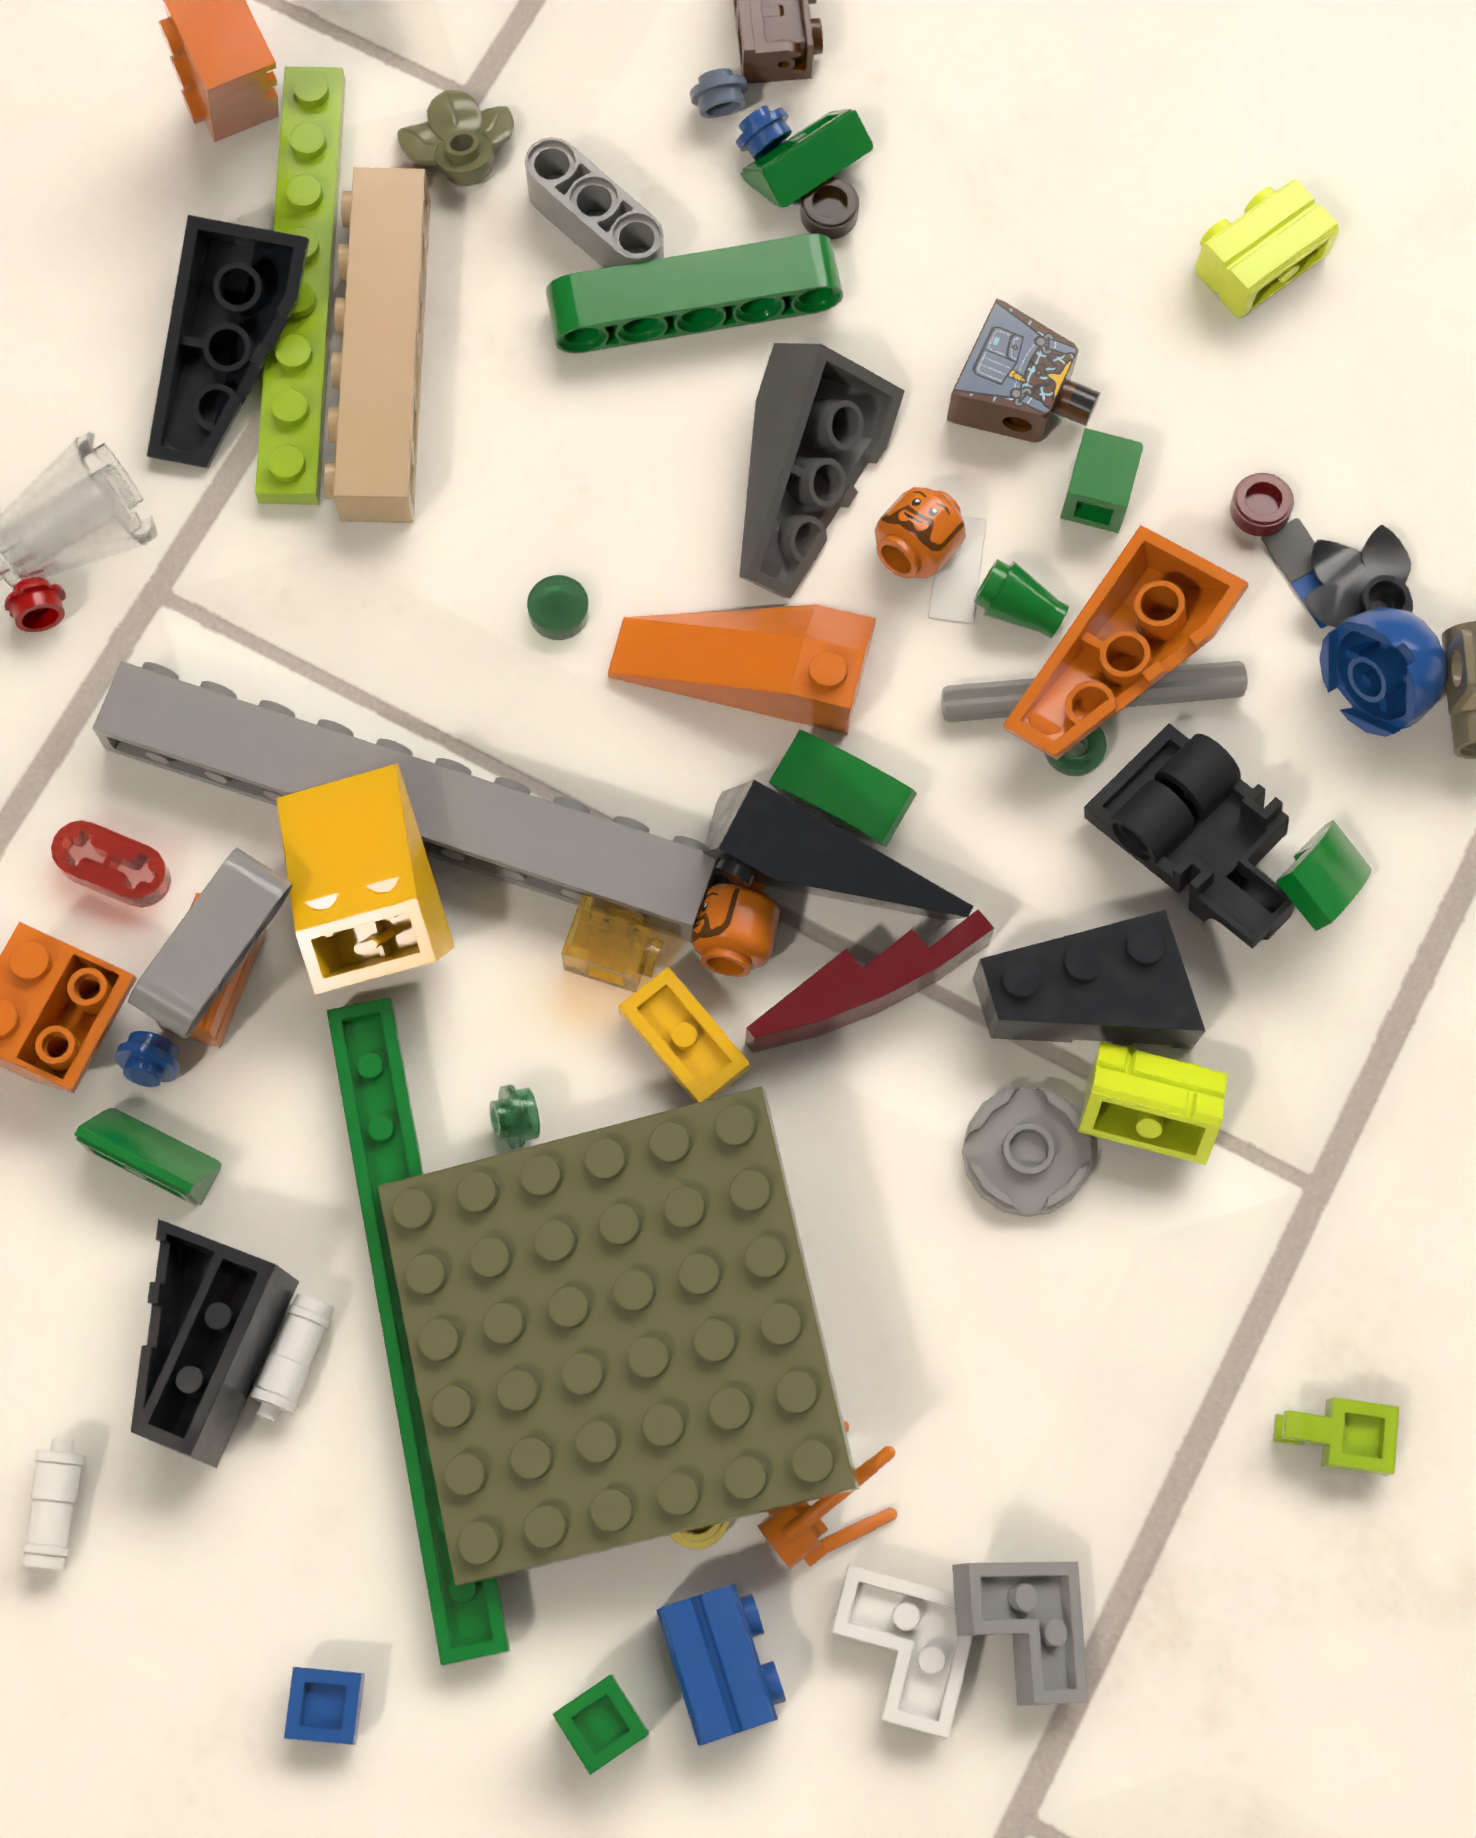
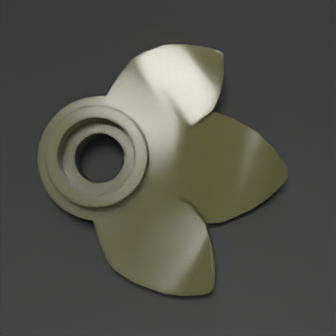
[397,90,514,186]

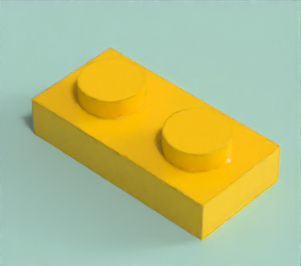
[618,967,750,1103]

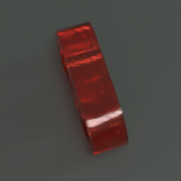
[51,820,171,908]

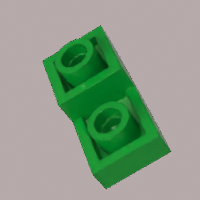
[769,729,917,847]
[1276,820,1372,931]

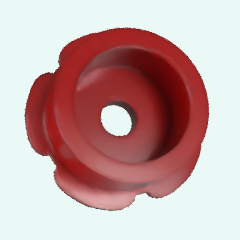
[4,577,66,632]

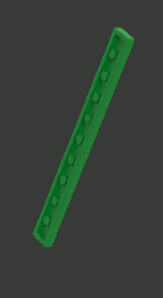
[327,997,511,1666]

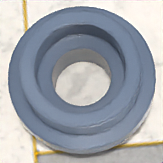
[689,68,748,118]

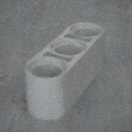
[525,137,664,268]
[128,848,293,1039]

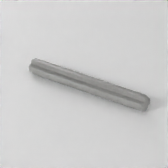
[941,661,1248,722]

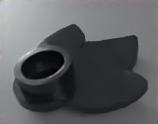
[1303,525,1413,628]

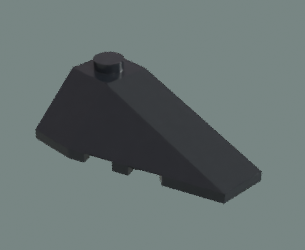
[147,215,310,469]
[703,779,974,920]

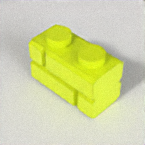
[1195,179,1340,318]
[1078,1041,1227,1165]

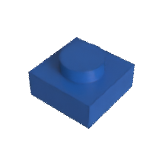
[284,1667,365,1745]

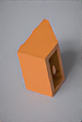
[0,921,137,1093]

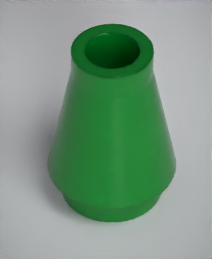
[973,559,1069,638]

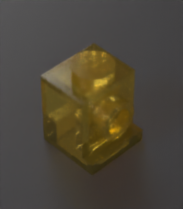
[561,894,664,993]

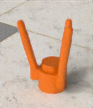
[757,1420,897,1569]

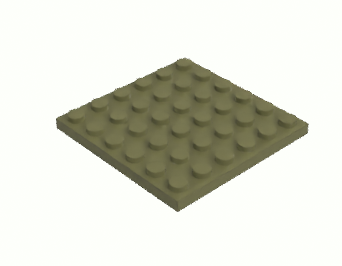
[378,1086,859,1586]

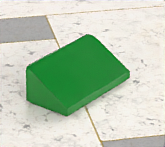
[740,109,873,208]
[74,1108,222,1206]

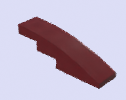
[745,909,995,1053]

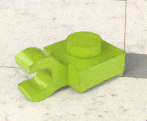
[1273,1397,1399,1476]

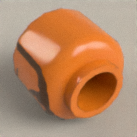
[875,487,966,579]
[690,880,781,977]

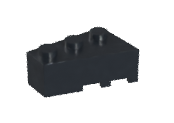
[973,910,1206,1049]
[130,1219,299,1468]

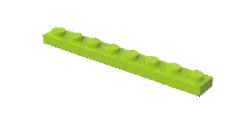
[255,66,346,505]

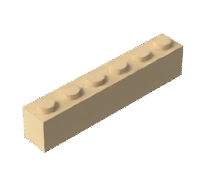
[324,167,431,523]

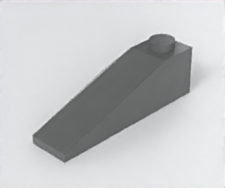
[739,343,905,598]

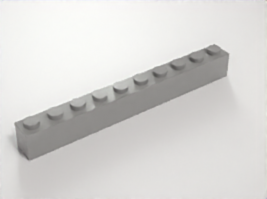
[92,661,718,942]

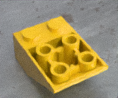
[276,763,455,994]

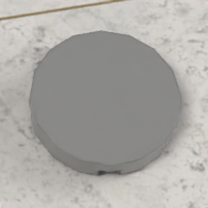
[962,1087,1092,1217]

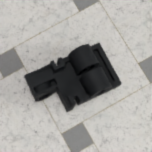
[1084,723,1295,949]

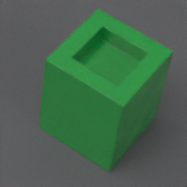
[1060,428,1143,533]
[552,1674,650,1775]

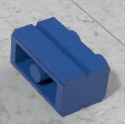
[656,1583,786,1747]

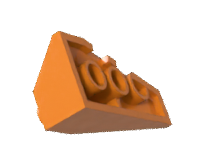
[1003,525,1248,760]
[608,604,876,735]

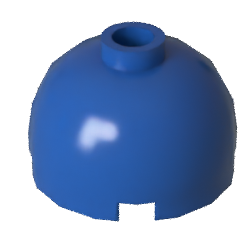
[1319,607,1448,737]

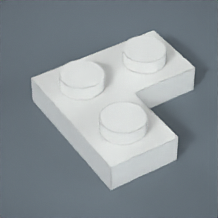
[831,1564,973,1739]

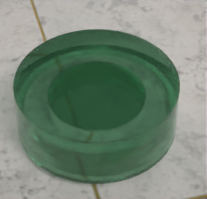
[527,575,589,640]

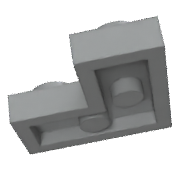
[952,1562,1089,1706]

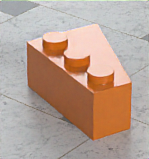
[158,0,279,142]

